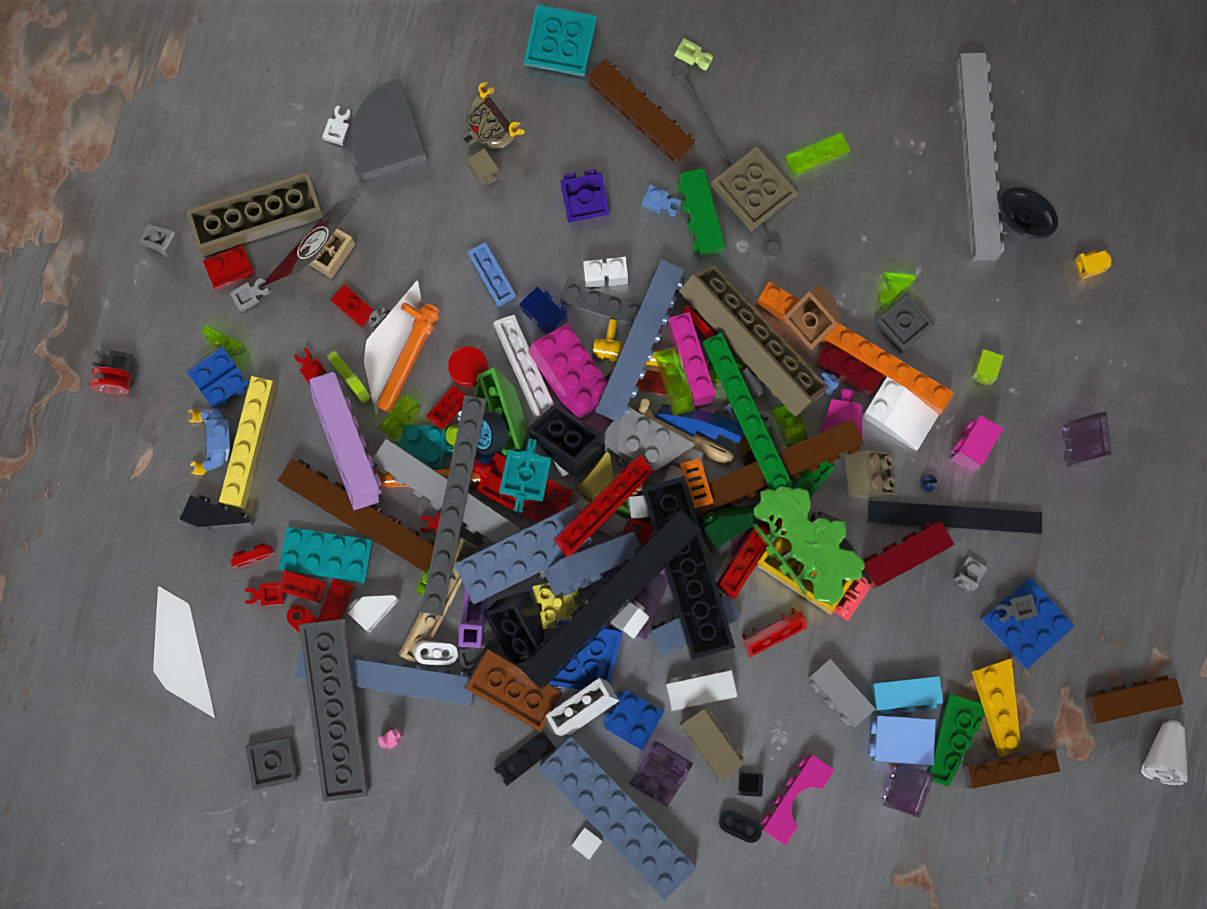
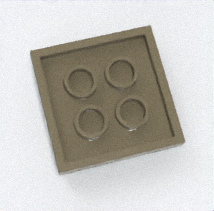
[710,147,798,232]

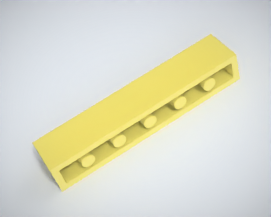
[219,376,277,510]

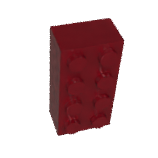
[863,521,955,589]

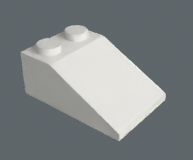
[862,377,939,451]

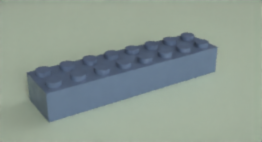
[539,737,697,900]

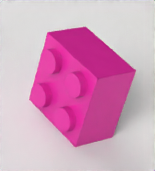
[951,415,1004,472]

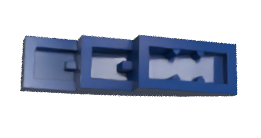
[655,404,744,443]

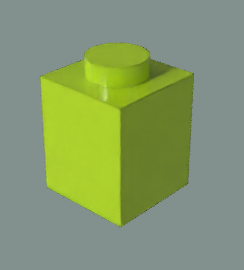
[972,349,1004,385]

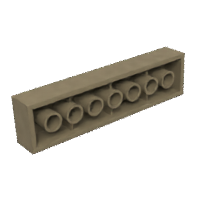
[679,263,830,417]

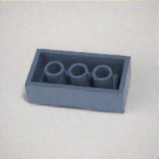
[544,532,640,596]

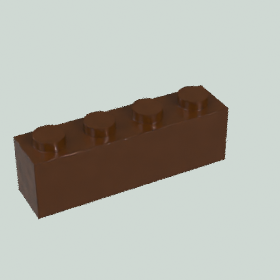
[1085,675,1184,724]
[962,749,1060,789]

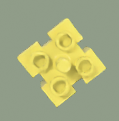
[532,583,581,631]

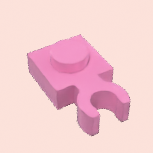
[377,729,403,749]

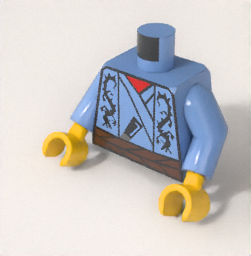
[188,409,230,475]

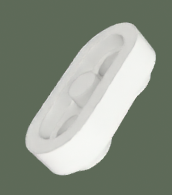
[413,641,458,665]

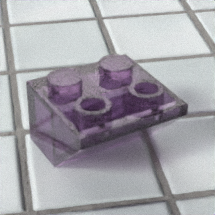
[629,740,693,807]

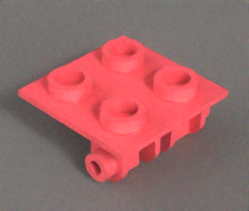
[833,576,872,622]

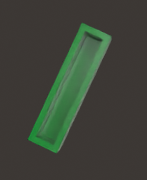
[676,168,725,259]

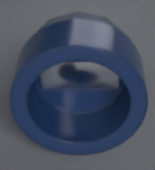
[919,474,938,492]

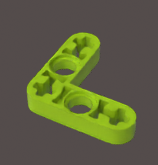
[326,350,371,404]

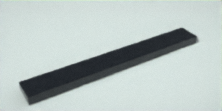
[867,500,1042,535]

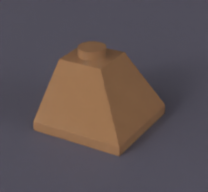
[783,285,840,350]

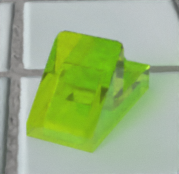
[876,273,917,310]
[201,325,246,357]

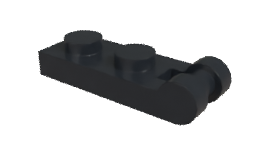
[493,730,556,787]

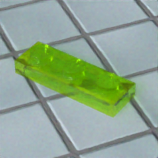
[784,133,851,177]

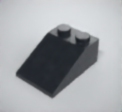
[526,403,605,478]
[483,591,544,667]

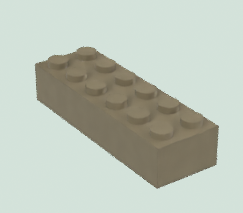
[186,172,324,257]

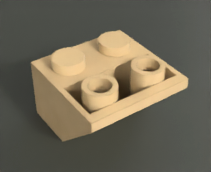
[308,228,355,279]

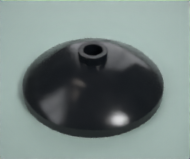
[999,187,1058,239]

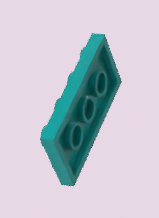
[278,527,373,584]

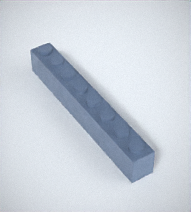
[595,259,685,422]
[295,650,474,705]

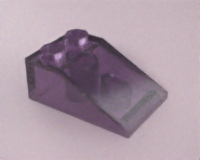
[1061,411,1112,468]
[881,764,935,818]

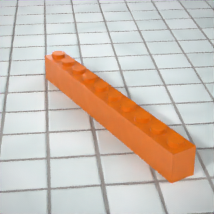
[756,281,954,415]

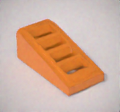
[680,458,714,509]

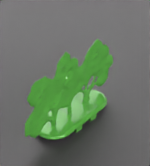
[752,486,864,605]

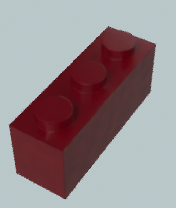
[814,341,884,398]

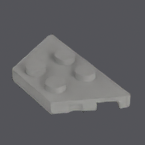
[618,408,694,473]

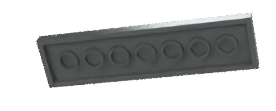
[299,618,369,802]

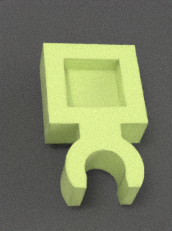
[674,38,713,70]

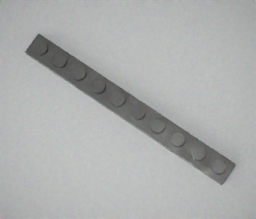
[421,395,487,616]

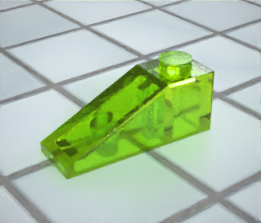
[654,347,694,416]

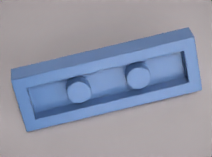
[467,242,517,308]

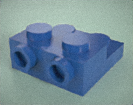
[186,345,249,408]
[603,689,664,751]

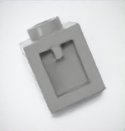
[954,557,987,591]

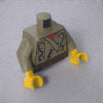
[461,82,524,149]

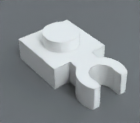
[322,106,351,146]

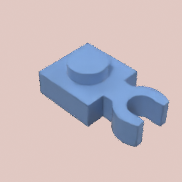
[641,185,681,216]

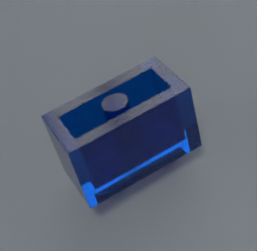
[519,286,568,335]

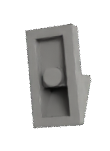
[139,224,178,258]

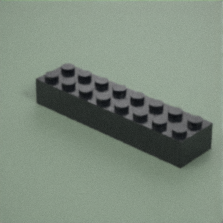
[641,476,735,661]

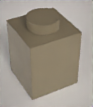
[467,148,499,186]

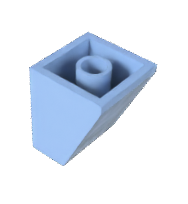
[869,716,935,765]

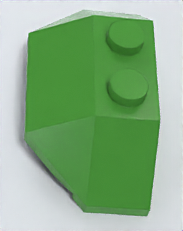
[474,367,528,456]

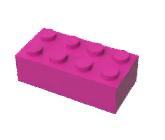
[528,323,607,419]

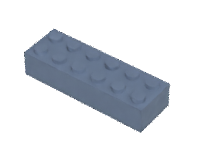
[454,504,594,604]

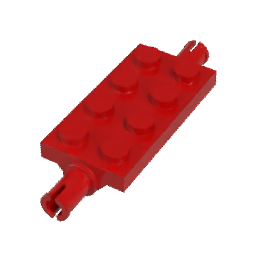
[472,453,581,522]

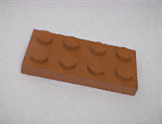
[464,649,563,732]

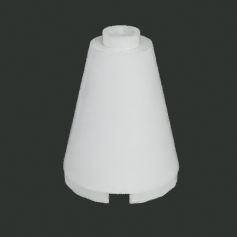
[1141,720,1188,785]

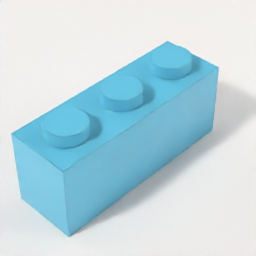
[870,676,943,715]

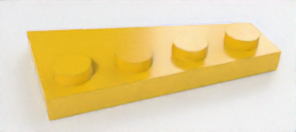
[971,658,1022,757]

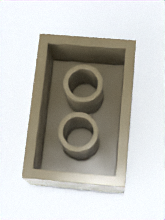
[680,709,744,781]

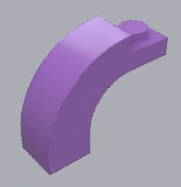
[458,588,487,648]

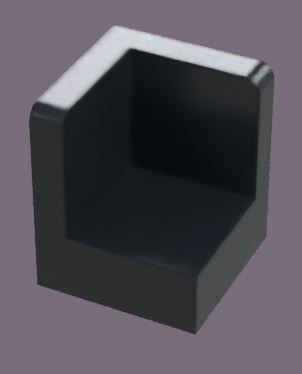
[738,773,763,797]

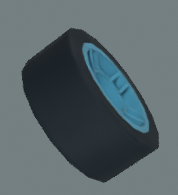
[477,412,508,455]

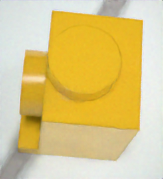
[1074,250,1111,279]

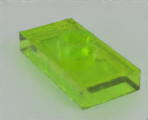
[378,395,421,439]

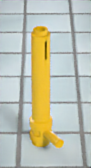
[592,319,709,371]

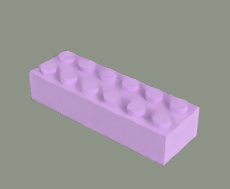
[309,372,381,510]

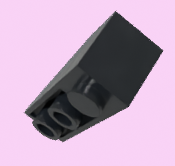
[180,494,254,530]

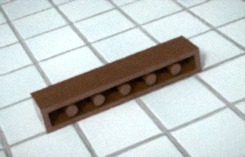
[587,59,696,166]

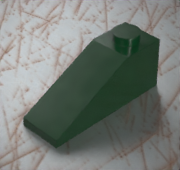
[698,504,760,549]

